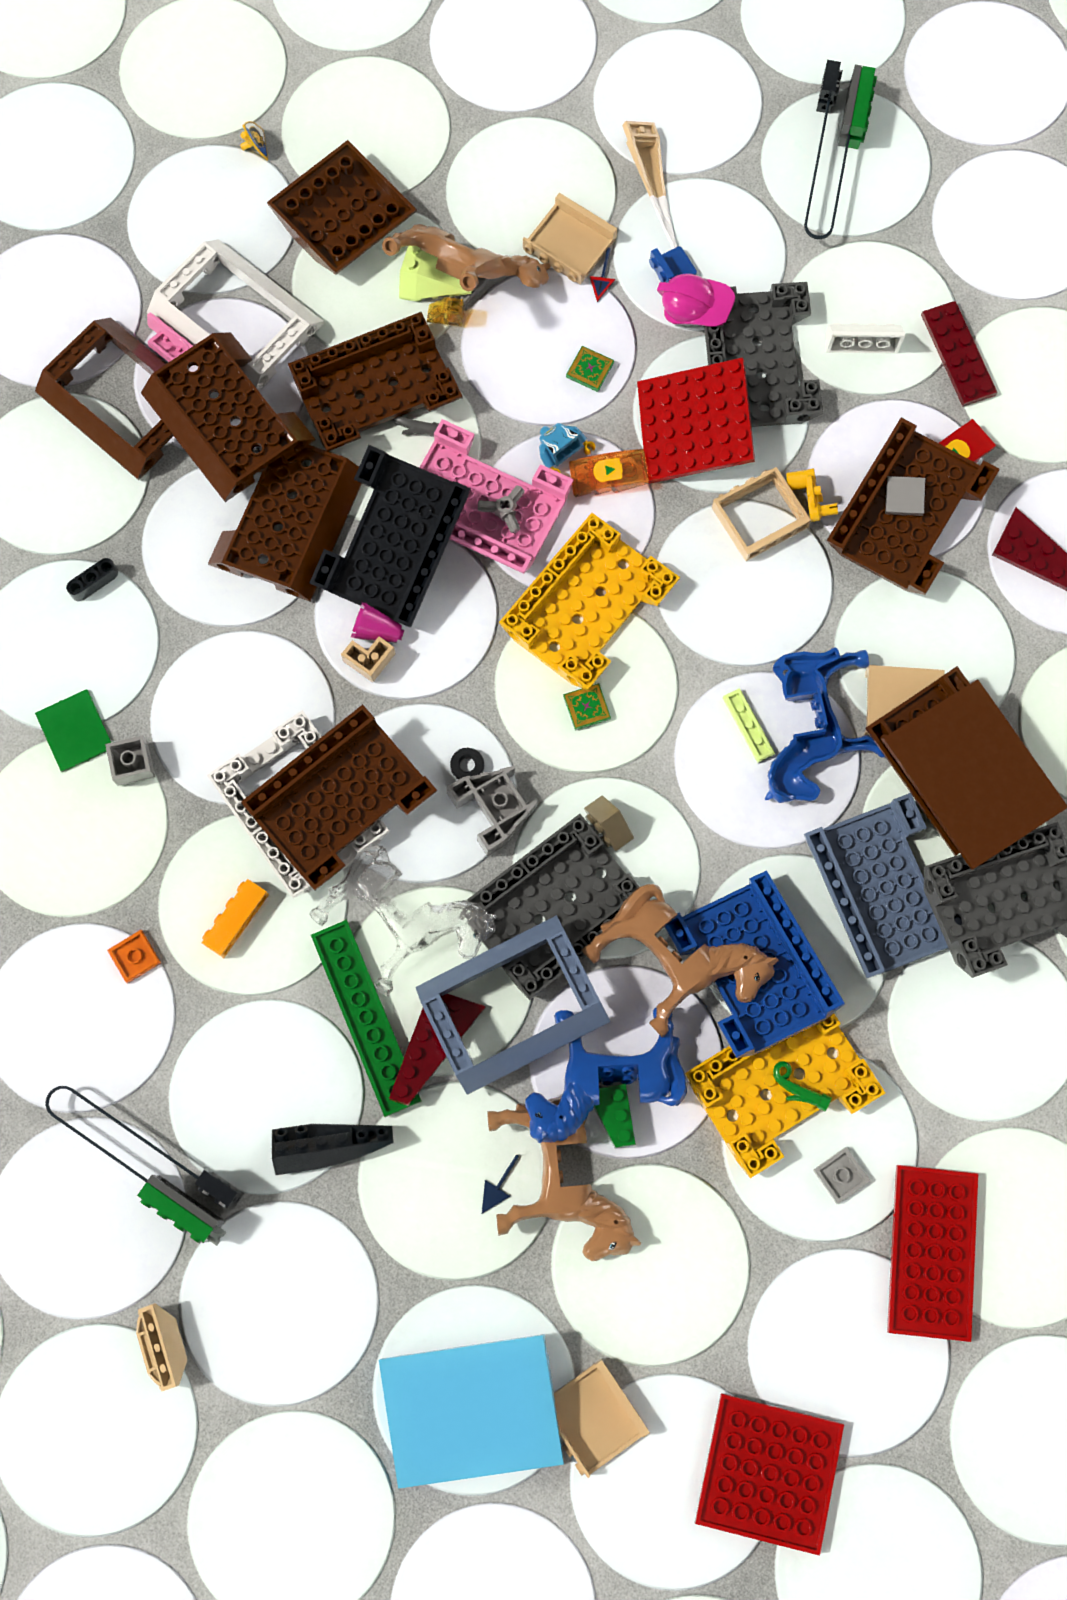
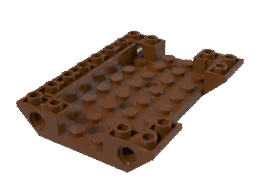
[288,312,463,452]
[141,332,316,502]
[208,445,362,602]

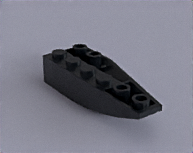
[272,1124,394,1175]

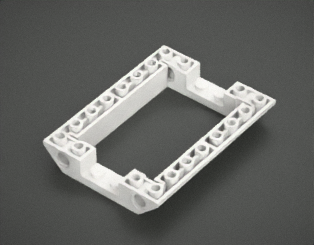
[147,239,324,391]
[207,710,390,898]

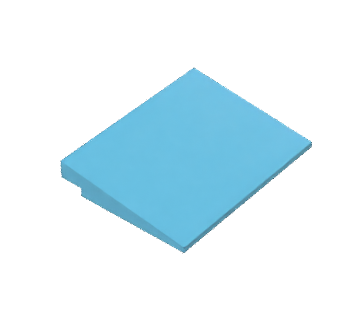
[379,1334,564,1489]

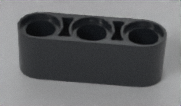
[66,558,118,601]

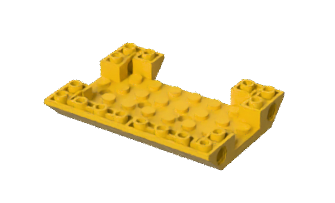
[499,513,680,690]
[685,1014,885,1178]

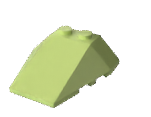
[399,246,472,301]

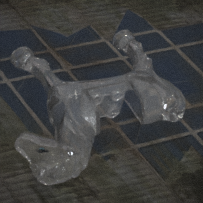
[309,845,497,997]

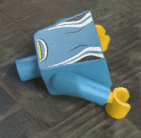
[539,423,596,473]

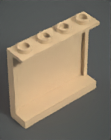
[523,193,617,285]
[864,665,945,735]
[554,1359,650,1478]

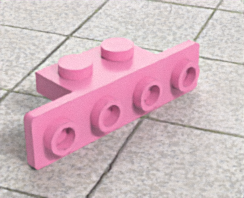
[147,312,193,362]

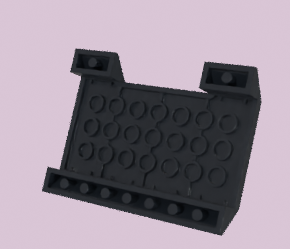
[310,445,471,628]

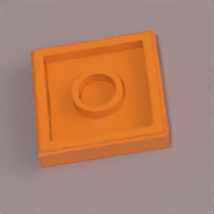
[107,930,161,984]

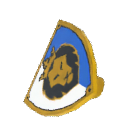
[240,121,269,161]

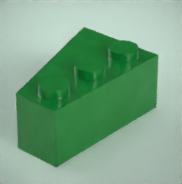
[594,1084,636,1149]

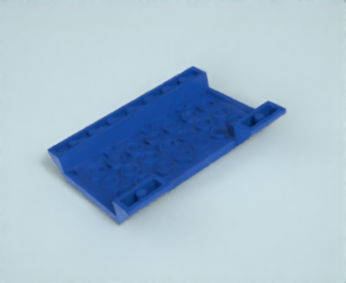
[665,870,845,1058]

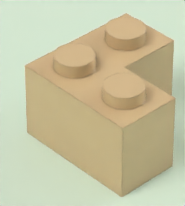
[341,637,396,683]

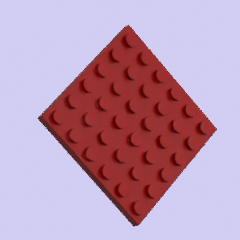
[637,357,755,484]
[694,1393,844,1556]

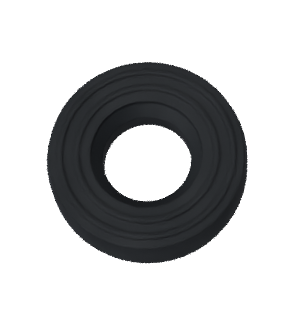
[450,747,485,780]

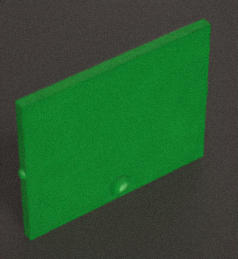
[35,689,112,772]

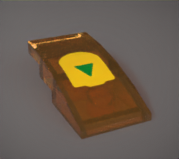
[569,449,649,497]

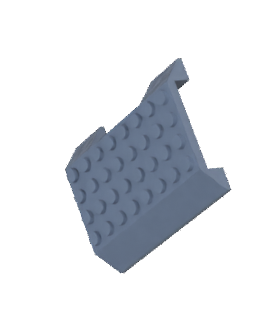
[804,793,962,979]

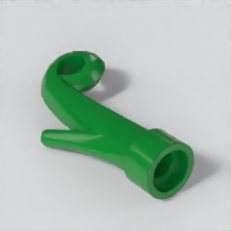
[773,1061,832,1112]

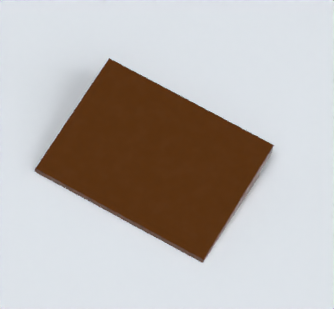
[881,679,1067,870]

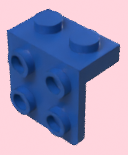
[649,246,697,283]

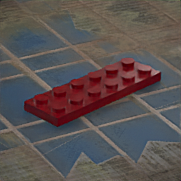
[921,301,998,407]

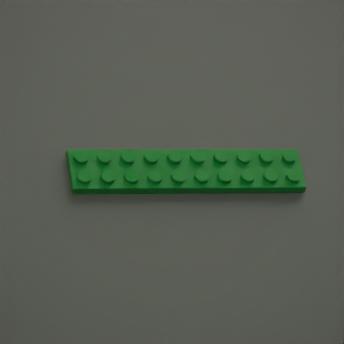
[311,920,422,1117]

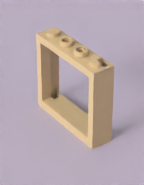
[712,467,811,561]

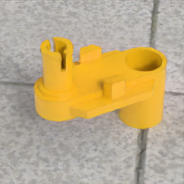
[786,468,839,522]

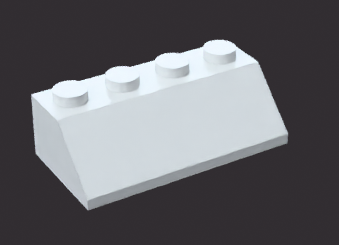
[826,323,905,354]

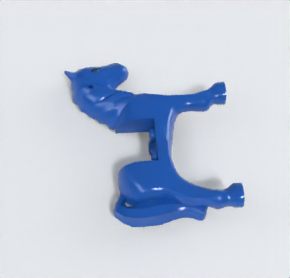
[765,647,885,803]
[525,1008,687,1143]

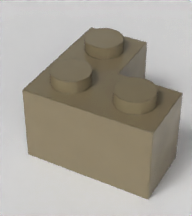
[584,795,634,851]

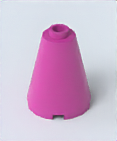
[351,602,404,643]

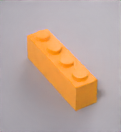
[201,879,269,959]

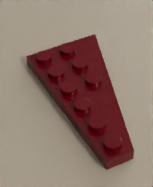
[992,507,1067,591]
[389,993,486,1106]

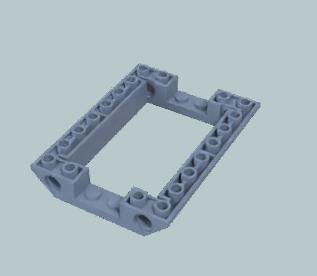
[415,915,611,1095]

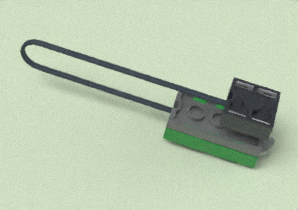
[804,59,877,239]
[45,1086,244,1246]

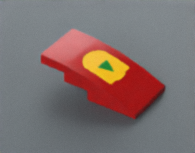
[939,419,996,463]

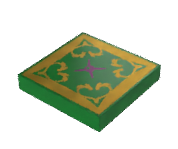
[566,346,614,392]
[563,683,611,731]

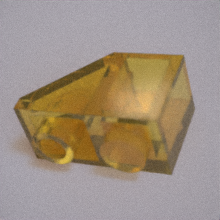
[427,297,464,326]

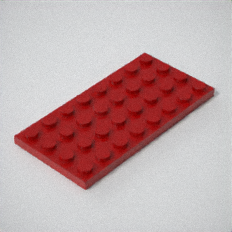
[887,1165,978,1342]

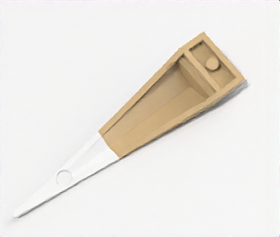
[622,121,677,249]

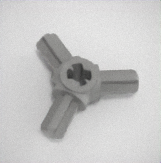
[478,486,525,533]

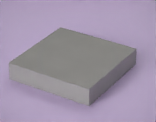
[885,476,925,516]
[813,1147,870,1204]

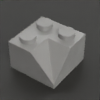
[105,735,155,786]

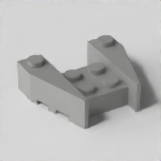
[447,766,537,856]

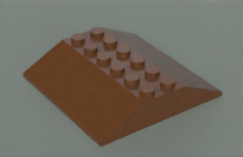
[267,140,417,275]

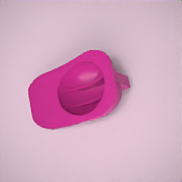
[657,274,735,327]

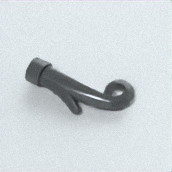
[391,416,439,437]

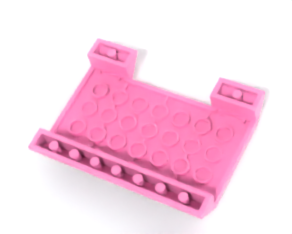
[419,419,573,574]

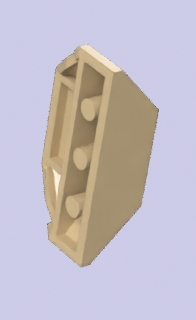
[136,1303,188,1391]

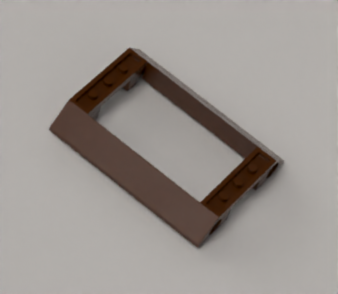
[35,317,173,481]

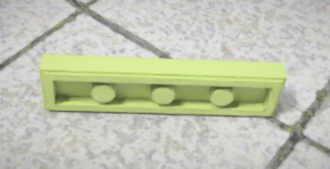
[723,688,775,763]

